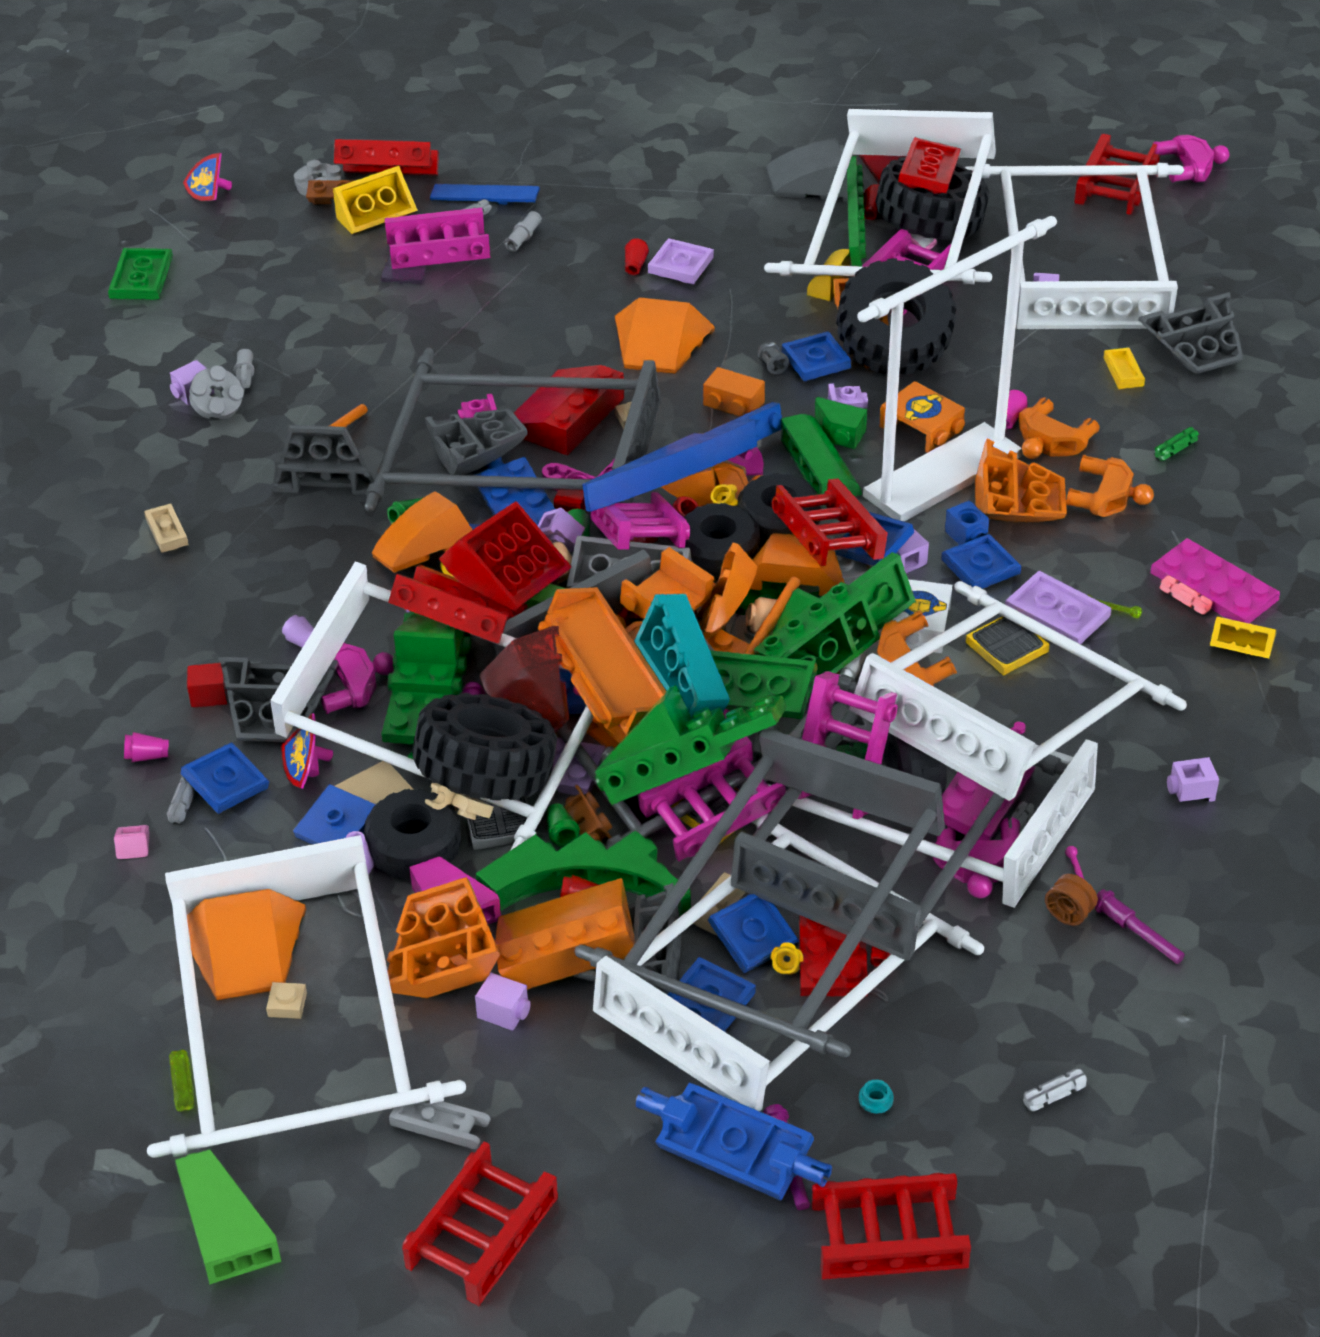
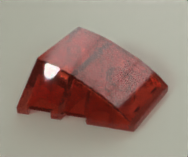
[479,626,569,733]

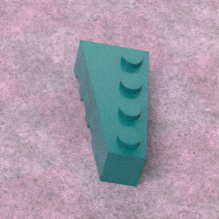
[634,594,730,718]

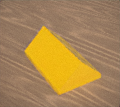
[333,166,418,234]

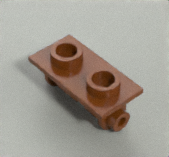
[306,180,356,205]
[564,784,613,842]

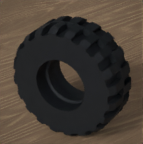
[875,157,990,240]
[836,258,957,375]
[412,693,557,801]

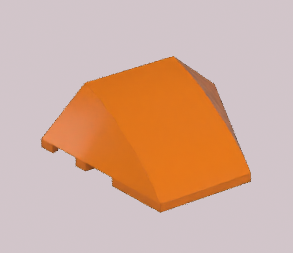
[615,297,715,374]
[975,438,1067,522]
[372,491,473,573]
[750,533,845,596]
[697,542,758,641]
[387,877,500,998]
[187,889,306,1000]

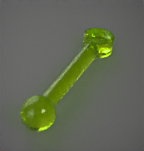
[1086,594,1142,618]

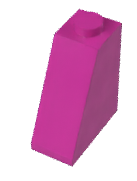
[410,856,501,924]

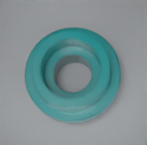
[858,1079,894,1114]

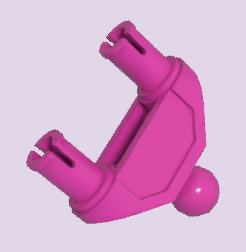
[1154,134,1230,183]
[321,643,394,714]
[933,817,1021,899]

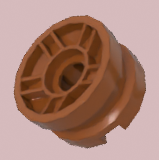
[1044,873,1098,926]

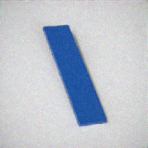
[430,184,540,205]

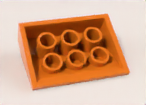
[495,878,635,990]

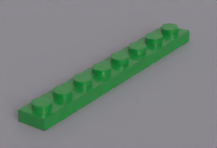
[847,156,867,267]

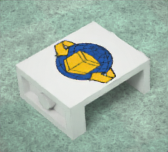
[893,579,953,653]

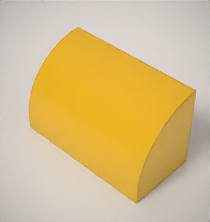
[807,249,851,301]
[1210,616,1277,659]

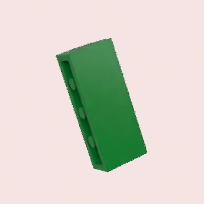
[781,414,862,497]

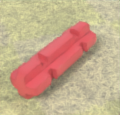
[1160,576,1213,615]

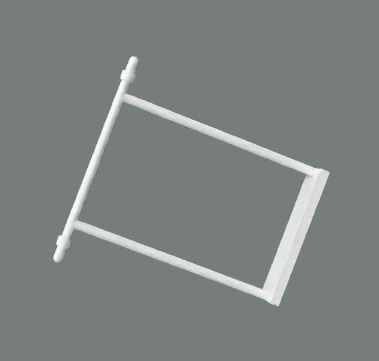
[764,109,996,285]
[964,163,1184,329]
[857,216,1057,522]
[271,561,594,850]
[849,581,1187,801]
[737,653,1098,908]
[593,813,984,1111]
[147,835,466,1158]

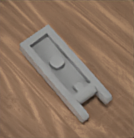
[389,1101,491,1149]

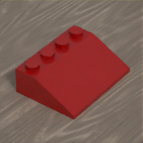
[514,365,624,456]
[439,501,572,611]

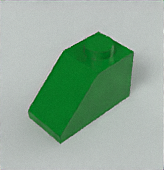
[814,397,867,449]

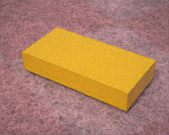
[1103,347,1145,389]

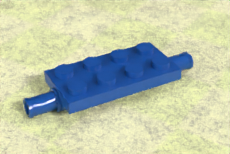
[475,457,555,526]
[636,1082,832,1200]

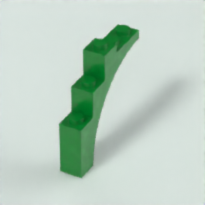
[476,830,691,917]

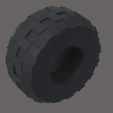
[737,473,821,548]
[684,503,761,581]
[884,732,947,794]
[364,789,461,880]

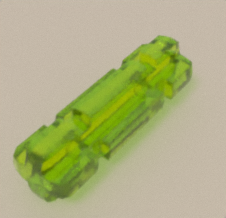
[169,1049,194,1112]

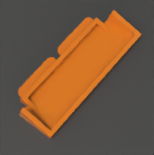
[538,587,666,735]

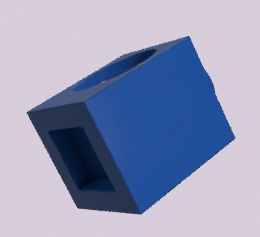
[945,500,989,545]

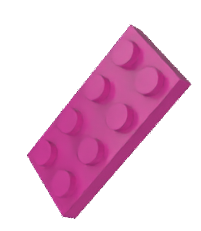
[1150,538,1280,623]
[942,766,1036,840]

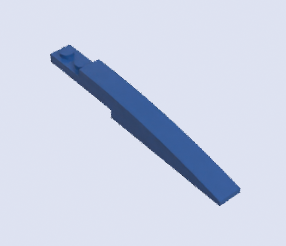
[582,402,782,512]

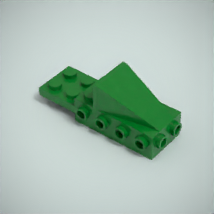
[753,552,916,692]
[381,611,471,744]
[595,685,787,805]

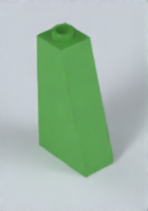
[175,1149,281,1284]

